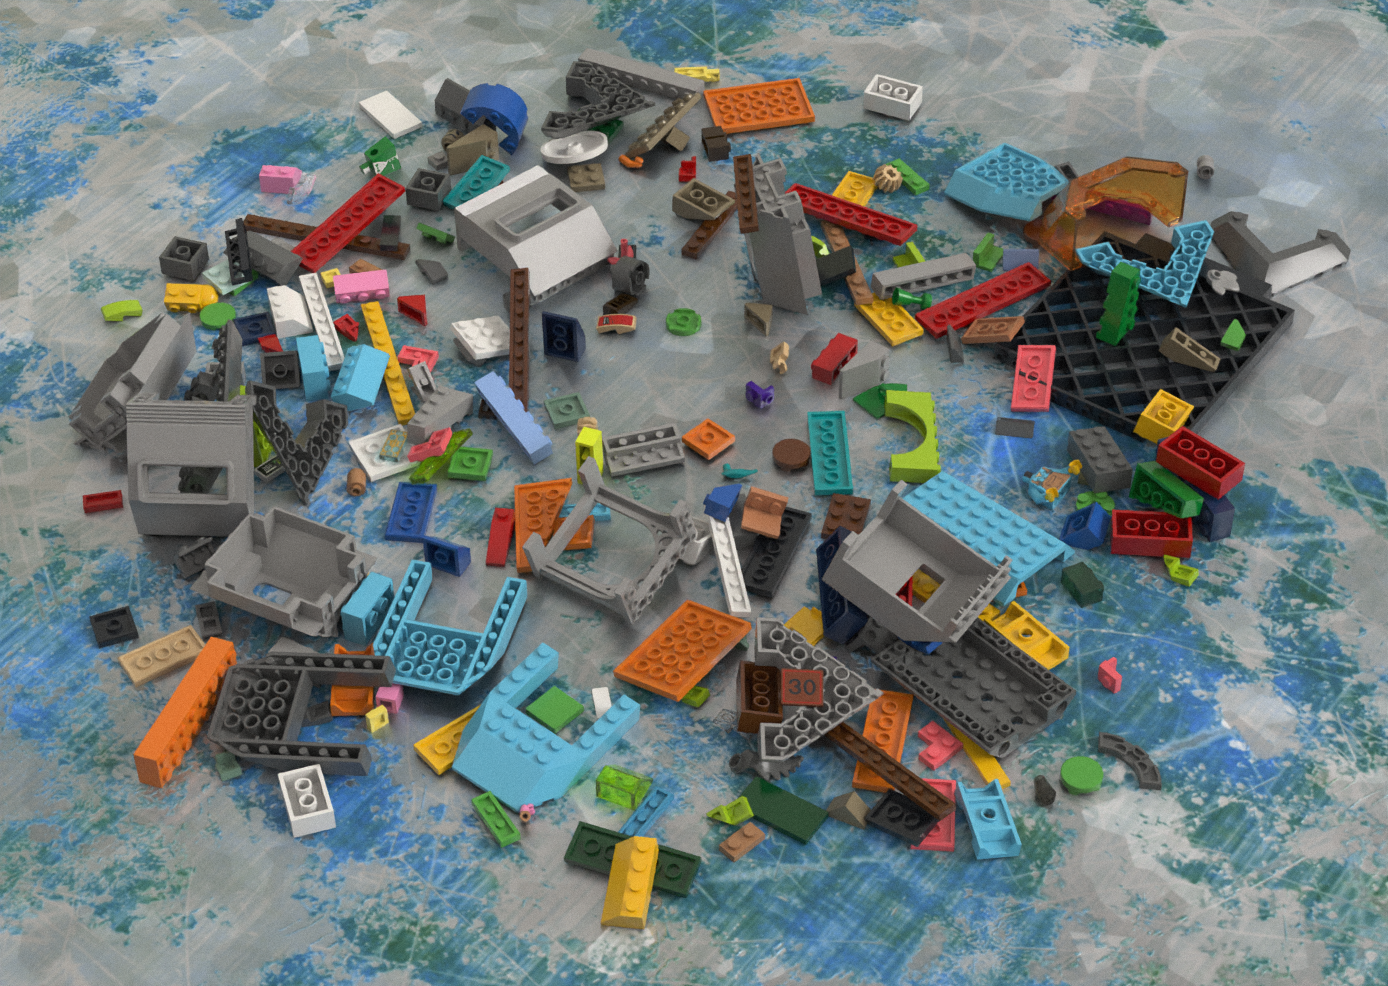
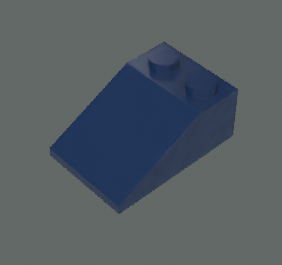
[542,311,586,362]

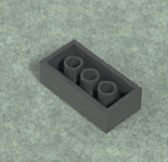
[1067,426,1133,493]

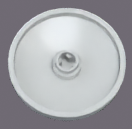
[540,131,608,164]

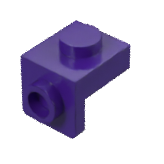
[745,381,774,409]

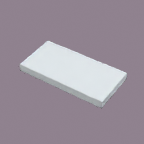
[359,91,422,139]

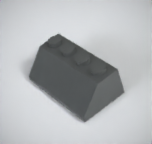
[434,78,496,133]
[223,231,303,286]

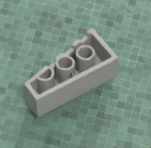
[407,386,473,445]

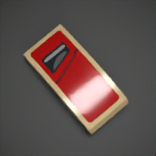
[596,314,637,334]

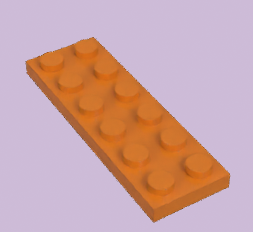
[852,689,914,793]

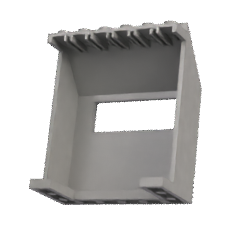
[454,165,618,306]
[126,393,257,536]
[822,480,1012,642]

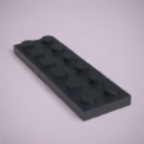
[741,507,812,598]

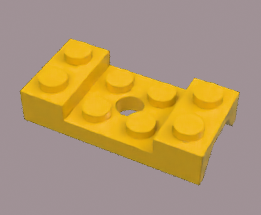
[984,601,1070,670]

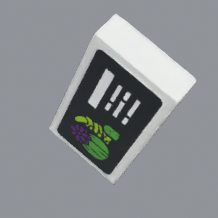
[254,455,285,483]

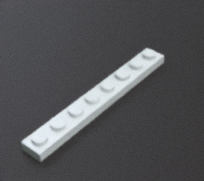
[299,273,345,371]
[704,505,751,617]

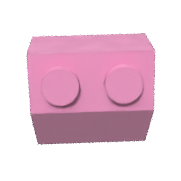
[259,165,302,194]

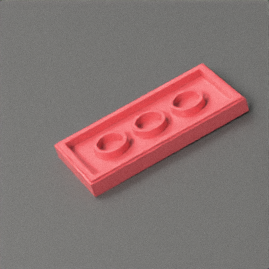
[1011,345,1056,412]
[911,778,956,852]

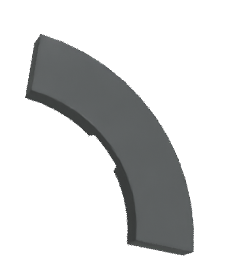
[1098,732,1162,790]

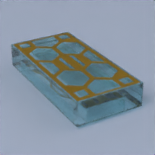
[379,429,407,462]

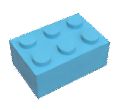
[296,335,331,402]
[340,572,394,646]

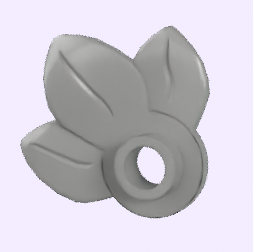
[1206,270,1239,296]

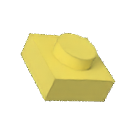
[320,268,341,288]
[365,705,389,733]

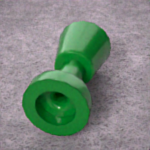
[892,288,932,310]

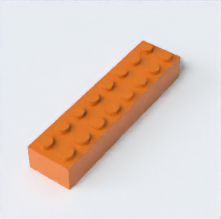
[133,636,237,788]

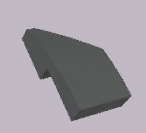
[415,259,448,284]

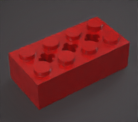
[1156,426,1245,500]
[1110,509,1193,558]

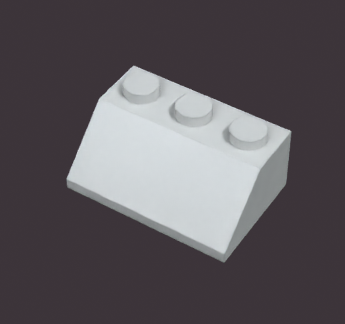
[267,285,313,339]

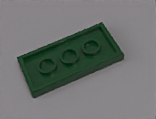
[737,776,829,845]

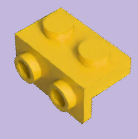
[164,283,203,313]

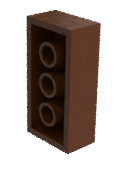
[736,660,783,734]

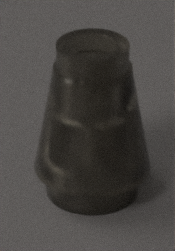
[1033,775,1056,806]

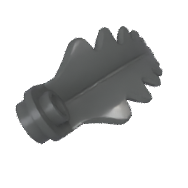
[729,749,804,780]

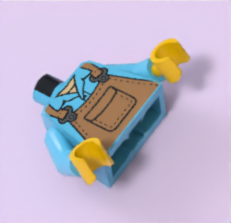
[1022,460,1083,510]

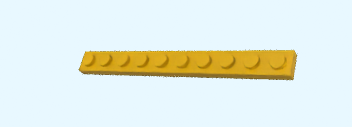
[361,301,415,426]

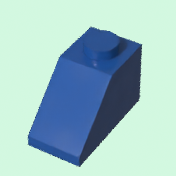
[703,484,742,522]

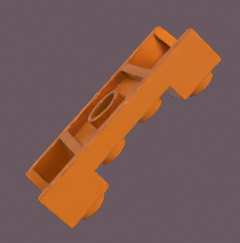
[330,643,375,716]

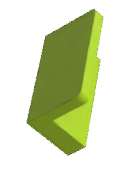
[893,242,926,268]

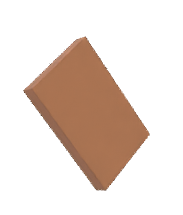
[961,316,1025,344]

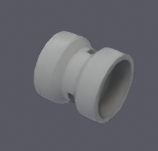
[1197,155,1214,179]

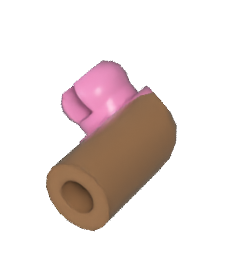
[519,803,535,823]

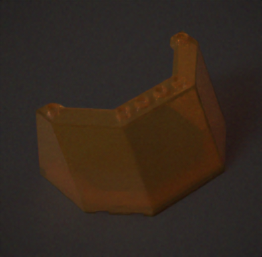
[1038,156,1189,271]

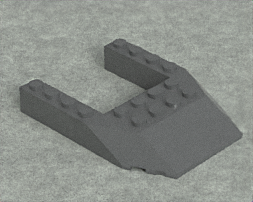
[207,651,396,776]

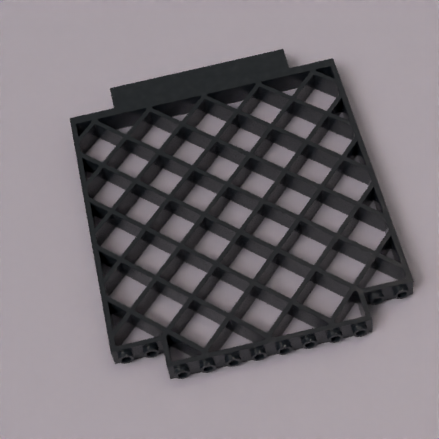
[993,231,1295,443]

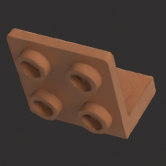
[741,486,788,539]

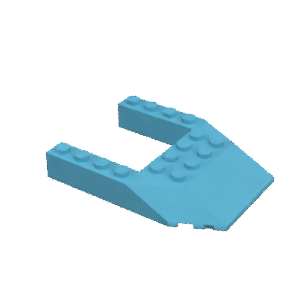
[373,560,527,696]
[452,643,640,813]

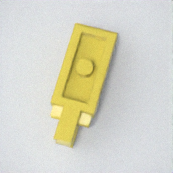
[674,67,720,82]

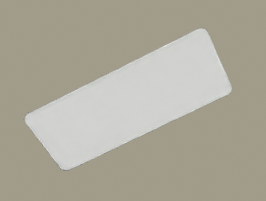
[592,687,612,718]

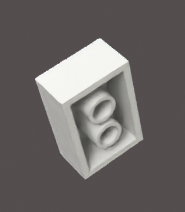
[863,74,923,121]
[278,764,336,838]

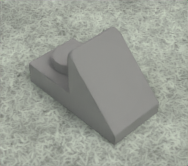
[407,361,437,402]

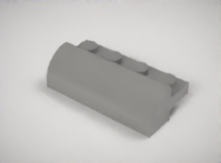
[602,423,685,477]

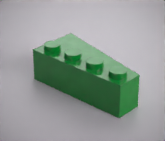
[1096,262,1141,346]
[1129,461,1204,518]

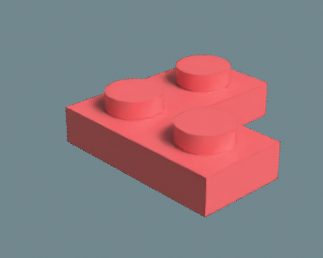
[398,345,439,378]
[407,427,453,462]
[918,721,963,771]

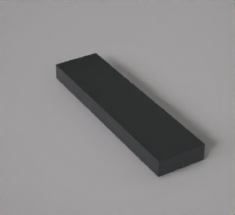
[380,215,401,252]

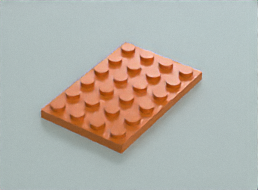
[703,78,815,134]
[613,599,752,702]

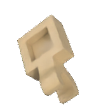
[770,342,789,374]

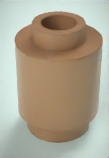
[346,468,366,496]

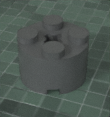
[610,255,650,295]

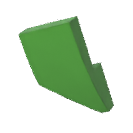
[1221,319,1246,351]

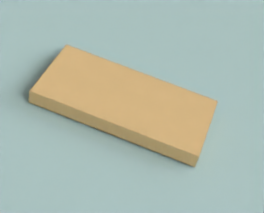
[117,625,205,687]

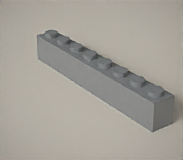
[578,48,704,105]

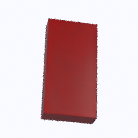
[82,490,123,513]

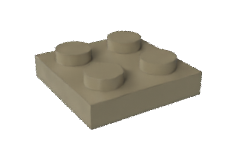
[567,163,605,192]

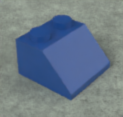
[1059,502,1111,550]
[422,535,471,577]

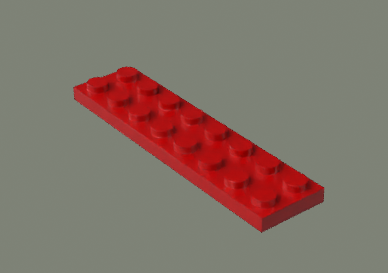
[291,173,405,273]
[785,183,918,246]
[915,262,1051,339]

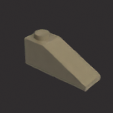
[1159,327,1220,372]

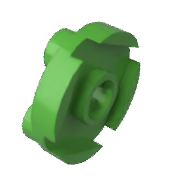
[1075,491,1115,516]

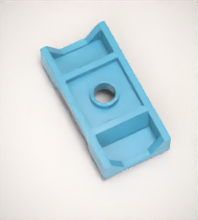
[954,779,1022,860]

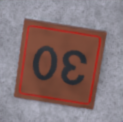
[781,668,823,707]

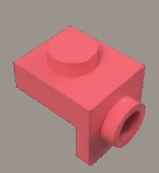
[1098,657,1122,694]

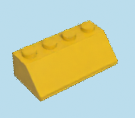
[601,836,659,930]

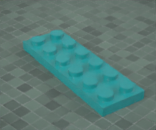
[807,411,853,495]

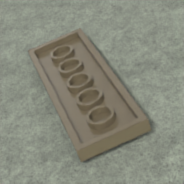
[625,92,702,159]

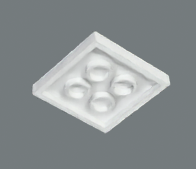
[450,316,510,360]
[348,424,424,482]

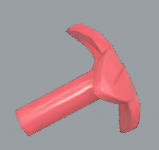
[607,239,634,265]

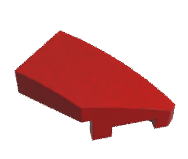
[679,156,696,182]
[333,314,359,342]
[258,334,283,353]

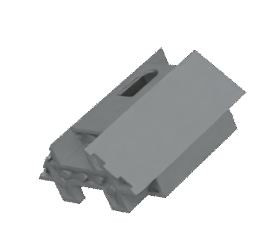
[734,153,822,315]
[69,312,197,454]
[190,506,377,637]

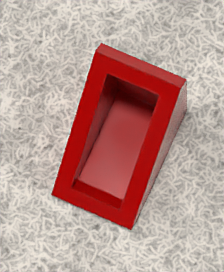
[397,294,427,326]

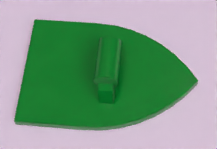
[853,383,907,419]

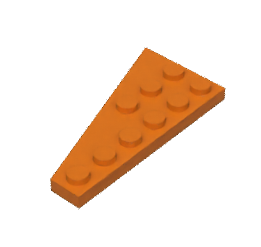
[514,478,572,573]

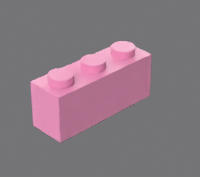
[333,270,390,304]

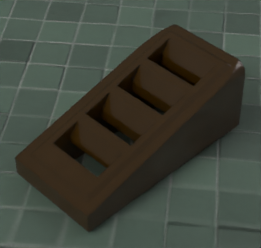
[603,293,638,315]

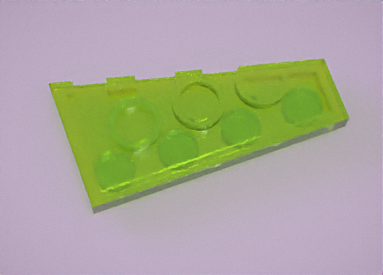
[408,428,473,485]

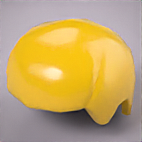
[201,284,219,308]

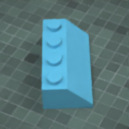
[331,344,390,411]

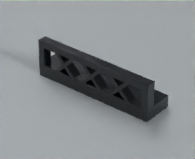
[225,218,253,286]

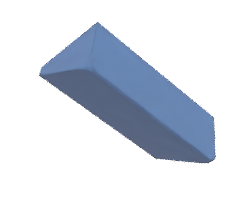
[1002,249,1039,271]

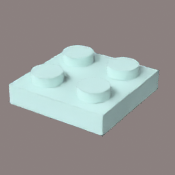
[202,260,248,295]

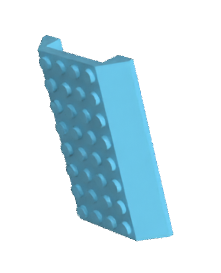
[902,471,1075,607]

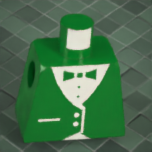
[359,136,401,176]

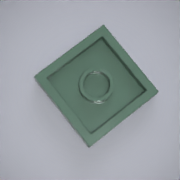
[544,392,590,429]

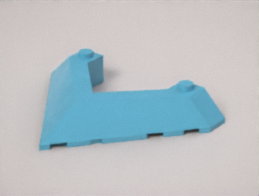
[1075,220,1214,308]

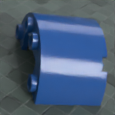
[460,83,528,156]

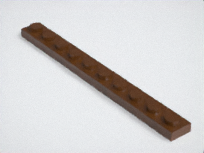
[243,214,410,260]
[509,267,530,412]
[824,722,956,821]

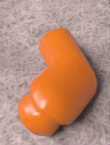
[619,154,644,168]

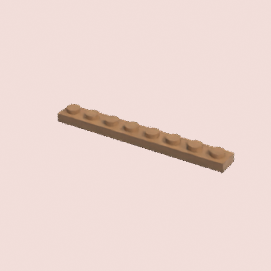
[821,220,873,305]

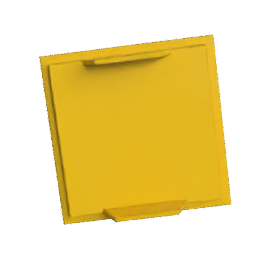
[784,606,824,646]

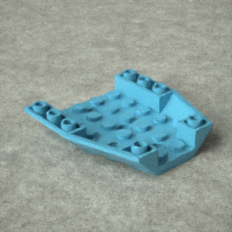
[944,143,1079,221]

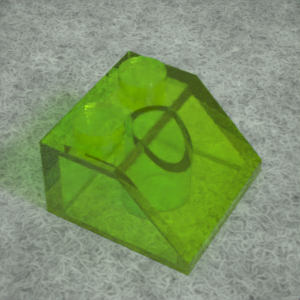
[596,764,653,811]

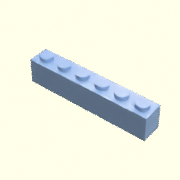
[474,371,553,465]

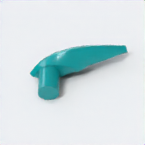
[721,463,758,479]

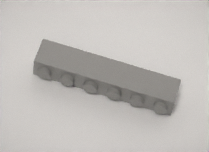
[871,253,976,300]

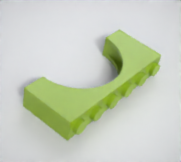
[884,390,941,483]

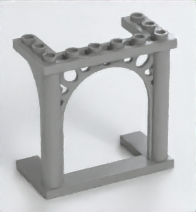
[522,456,697,625]

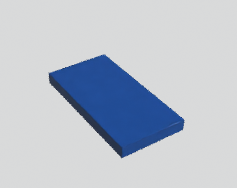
[385,482,437,543]

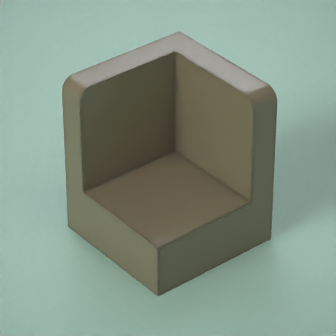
[660,126,690,151]

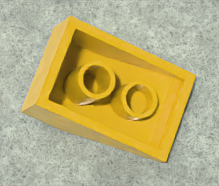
[1133,389,1194,445]

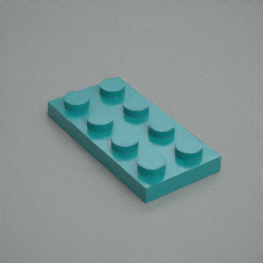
[442,155,510,210]

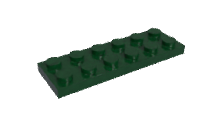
[564,821,702,898]

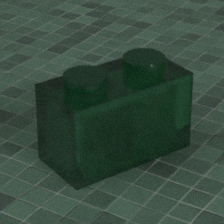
[1061,561,1104,608]

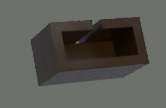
[701,126,731,162]

